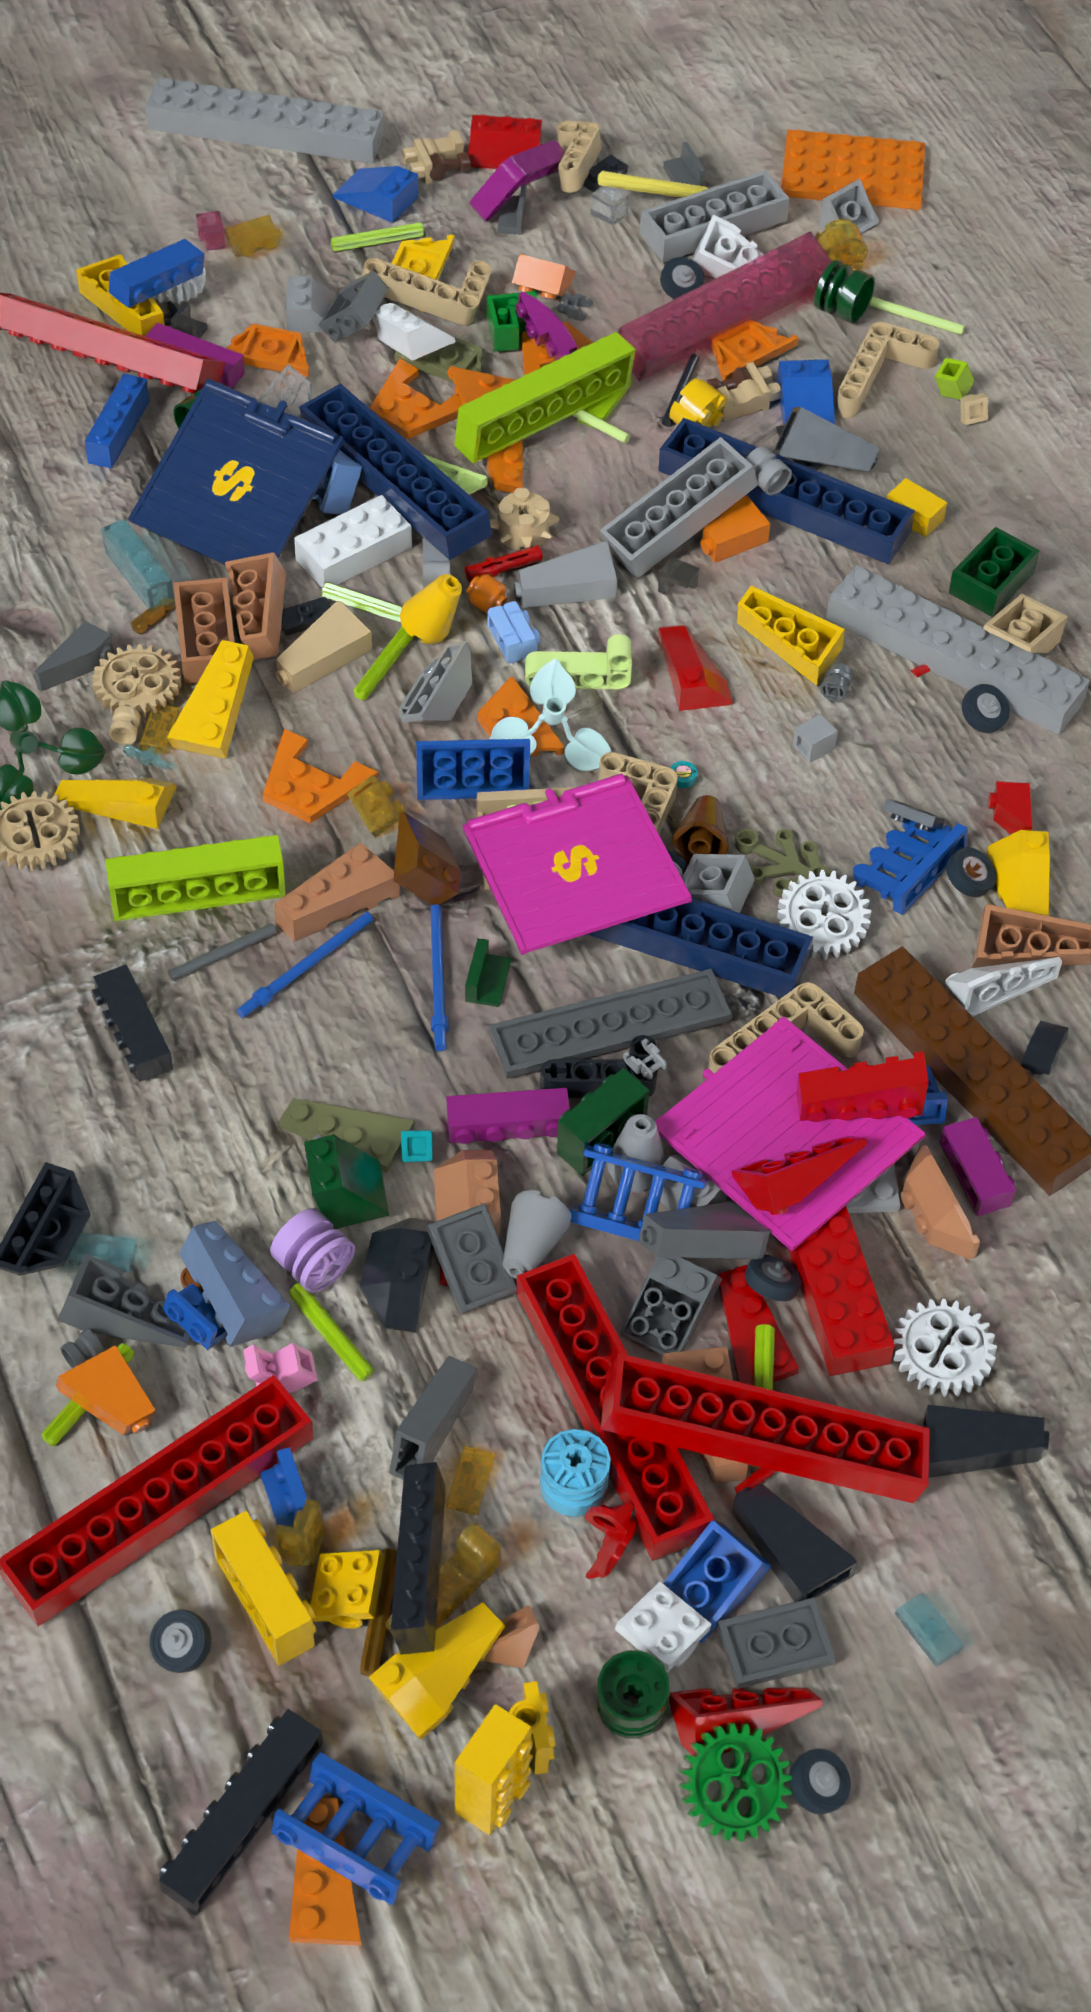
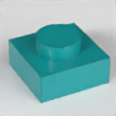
[401,1130,433,1162]

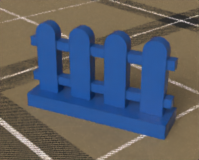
[853,819,968,915]

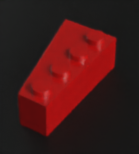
[797,1051,928,1122]

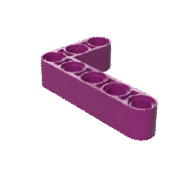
[469,140,566,222]

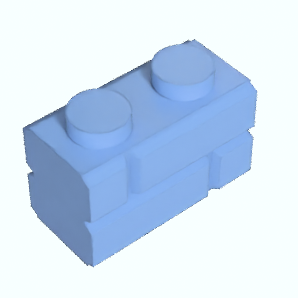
[487,601,540,664]

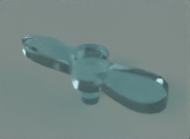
[123,745,170,770]

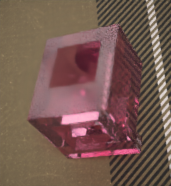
[196,211,226,251]

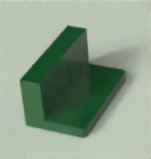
[465,938,511,1007]

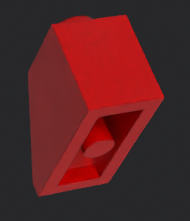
[988,781,1032,834]

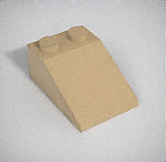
[983,594,1068,653]

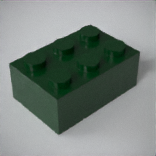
[948,527,1040,618]
[557,1068,650,1176]

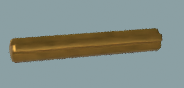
[360,1548,397,1676]

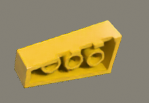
[76,254,164,336]
[167,640,254,759]

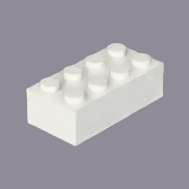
[294,495,412,588]

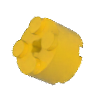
[670,378,728,427]

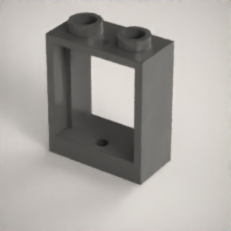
[319,271,389,343]

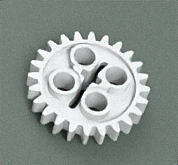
[777,870,871,959]
[893,1299,997,1397]

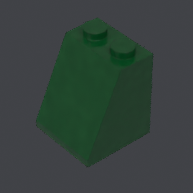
[304,1134,390,1229]

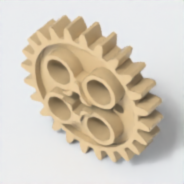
[92,644,182,718]
[0,791,80,871]

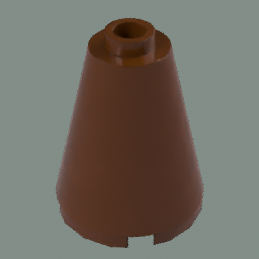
[672,795,729,865]

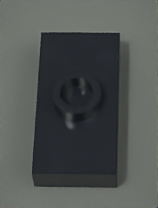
[281,596,331,636]

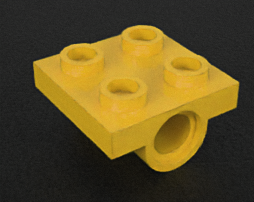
[310,1550,385,1629]
[509,1681,555,1775]

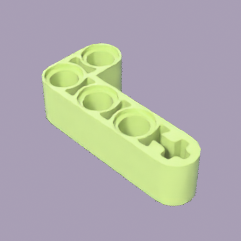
[525,634,632,689]

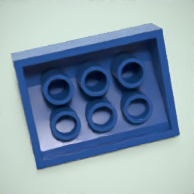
[416,739,530,800]

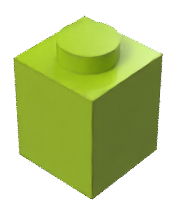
[935,358,974,400]

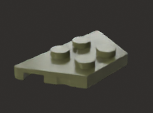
[395,337,482,383]

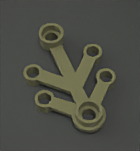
[735,828,832,898]

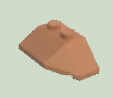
[901,1143,980,1259]
[433,1150,501,1240]

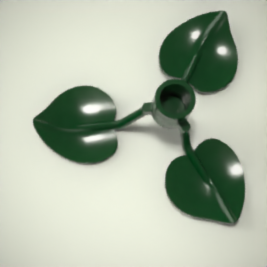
[0,681,105,810]

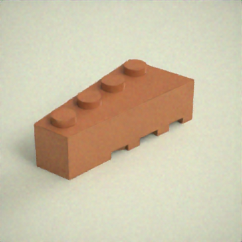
[225,552,286,660]
[274,842,400,942]
[972,904,1091,968]

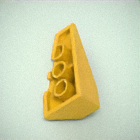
[54,778,177,829]
[987,830,1050,916]
[368,1603,505,1740]

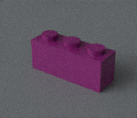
[939,1117,1016,1216]

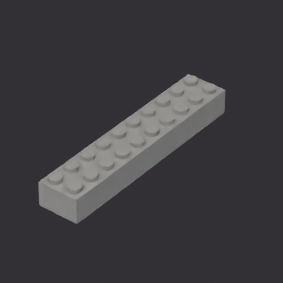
[145,78,384,164]
[826,565,1090,735]

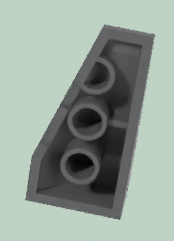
[57,1254,190,1348]

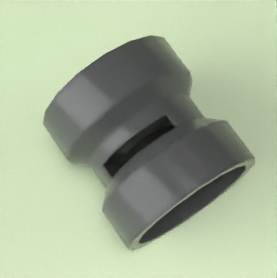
[820,663,854,701]
[60,1329,105,1368]

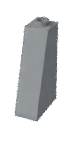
[514,541,617,608]

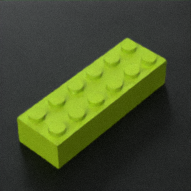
[105,835,286,921]

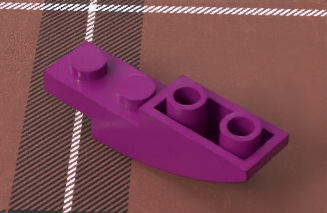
[516,291,577,361]

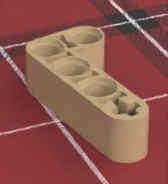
[557,121,602,192]

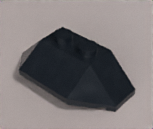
[0,1162,91,1276]
[360,1218,434,1333]

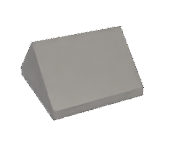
[819,179,879,243]

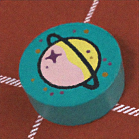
[670,761,697,788]

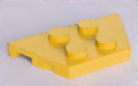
[391,235,455,312]

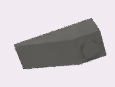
[34,621,114,691]

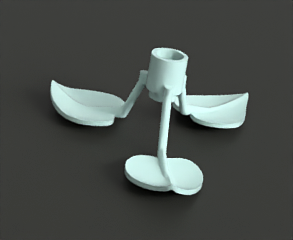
[489,658,611,771]

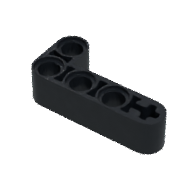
[540,1035,658,1098]

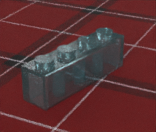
[101,519,175,612]

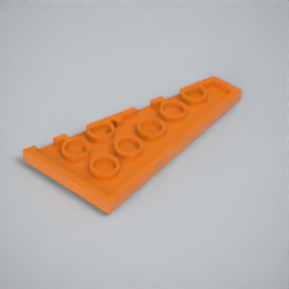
[447,366,523,493]

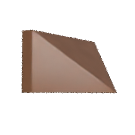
[483,1605,540,1669]

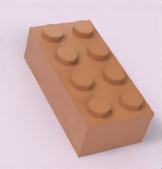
[173,577,235,684]

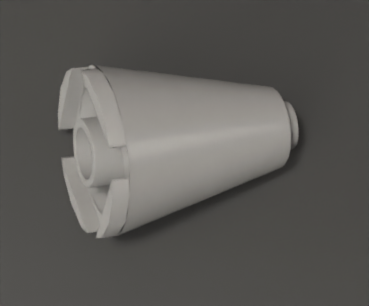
[607,1114,667,1193]
[503,1190,572,1278]

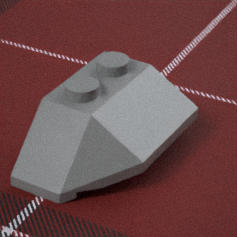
[398,641,472,724]

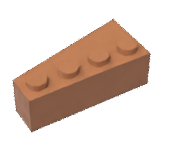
[662,1347,748,1484]

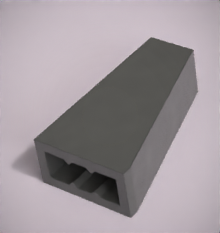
[638,1202,770,1259]
[389,1355,477,1480]

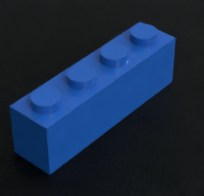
[109,239,205,308]
[85,373,150,469]

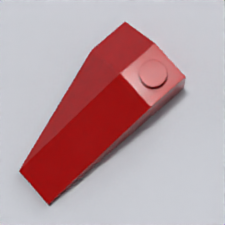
[658,625,733,711]
[731,1136,867,1215]
[669,1687,822,1756]

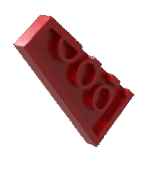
[718,1264,799,1386]

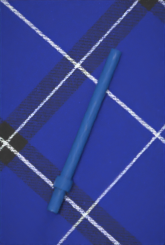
[430,904,449,1051]
[236,912,373,1019]

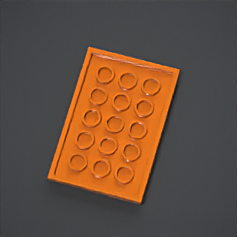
[781,129,925,210]

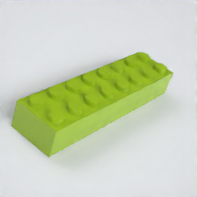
[454,332,636,464]

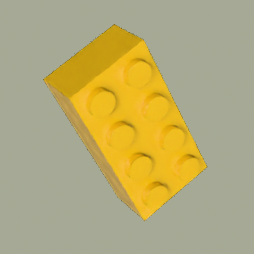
[210,1510,317,1666]
[455,1704,533,1836]

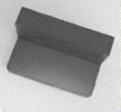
[663,142,705,186]
[498,184,527,235]

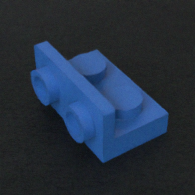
[163,1283,228,1350]
[260,1447,311,1531]

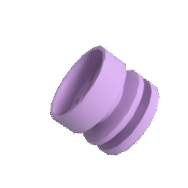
[270,1208,355,1293]

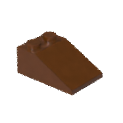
[393,811,461,905]

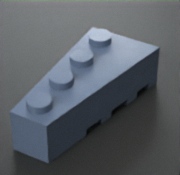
[179,1221,291,1347]

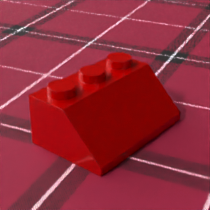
[469,114,542,169]

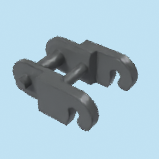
[557,293,593,321]

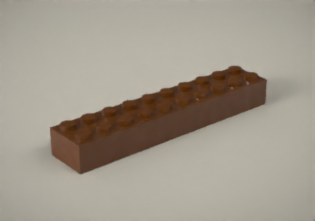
[854,946,1091,1196]

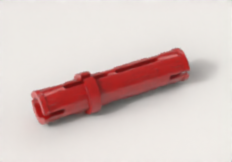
[464,545,543,583]

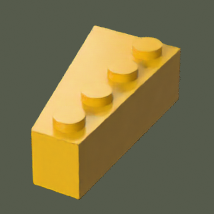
[737,585,845,686]

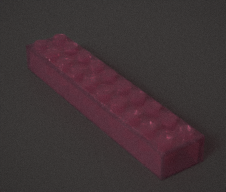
[617,231,832,382]

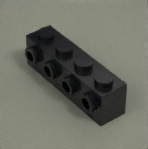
[91,964,173,1082]

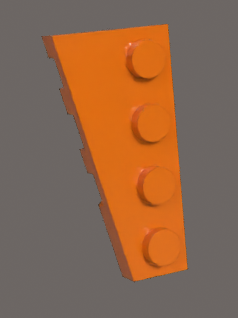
[289,1797,362,1946]

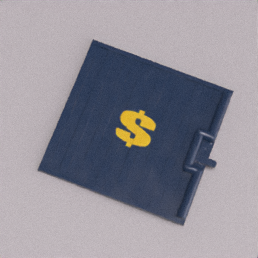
[127,379,345,566]

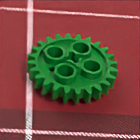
[678,1723,792,1841]

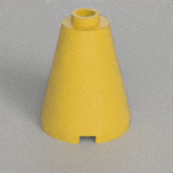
[399,574,462,644]

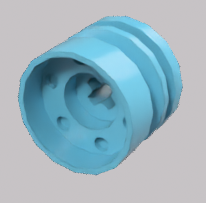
[540,1429,611,1517]

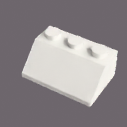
[373,303,455,361]

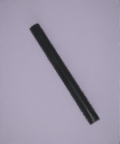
[661,354,700,427]

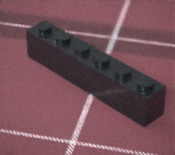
[391,1462,446,1655]
[159,1709,323,1916]

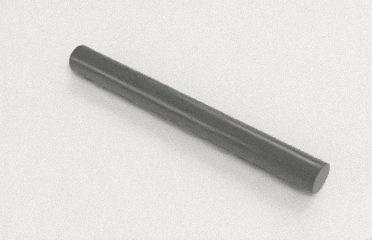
[168,923,277,981]

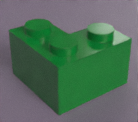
[487,291,537,352]

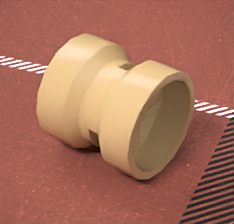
[109,706,141,745]

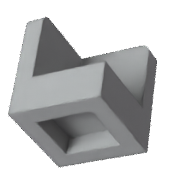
[792,715,838,763]

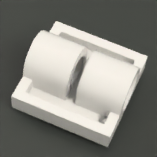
[615,1582,711,1673]

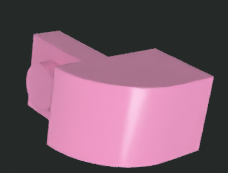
[243,1343,318,1392]

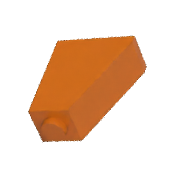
[701,494,770,563]
[56,1345,156,1436]

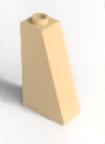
[275,600,372,694]

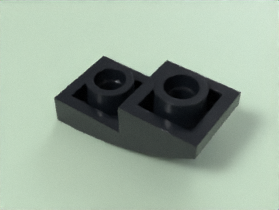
[1021,1020,1069,1075]

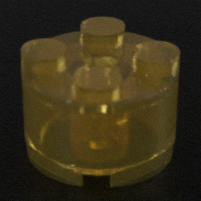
[813,219,868,272]

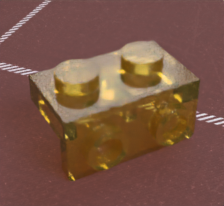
[224,214,282,258]

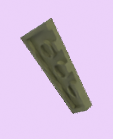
[279,1098,415,1173]

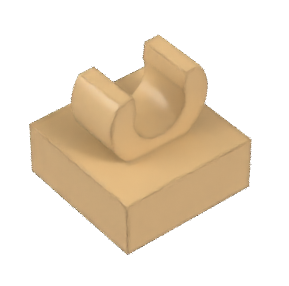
[961,393,988,425]

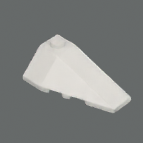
[692,215,792,297]
[944,957,1062,1016]

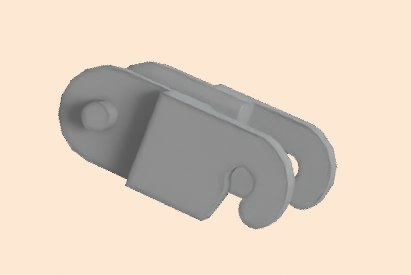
[623,1039,667,1080]

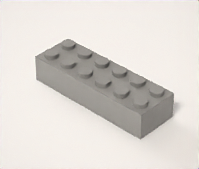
[640,170,790,262]
[599,437,758,579]

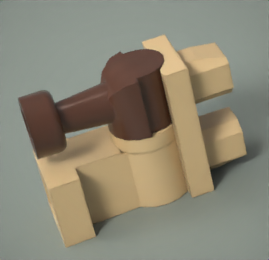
[402,130,471,185]
[707,362,781,422]

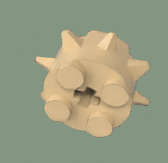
[490,488,559,550]

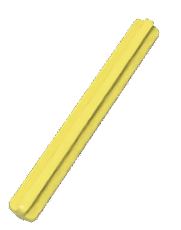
[598,171,708,198]

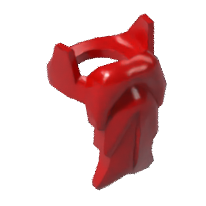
[584,1502,637,1579]

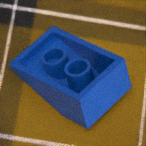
[333,166,418,223]
[776,359,835,424]
[663,1520,773,1643]

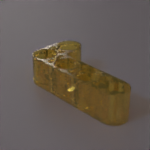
[385,1522,501,1633]

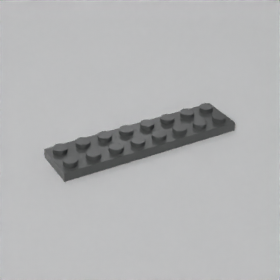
[489,969,732,1079]

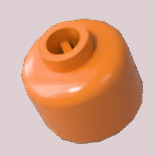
[467,574,508,614]

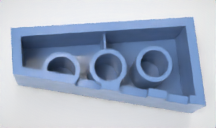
[312,450,362,514]

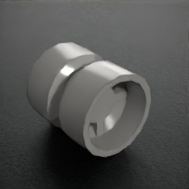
[746,446,792,495]

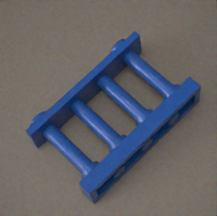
[569,1143,709,1241]
[271,1752,441,1906]

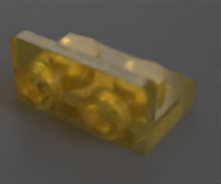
[347,774,407,838]
[275,1499,325,1567]

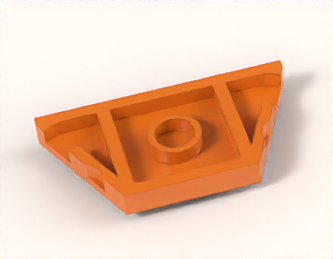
[711,320,799,381]
[226,324,309,377]
[477,676,564,756]

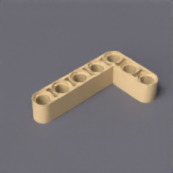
[361,258,491,326]
[836,322,939,418]
[599,752,678,836]
[708,982,864,1073]

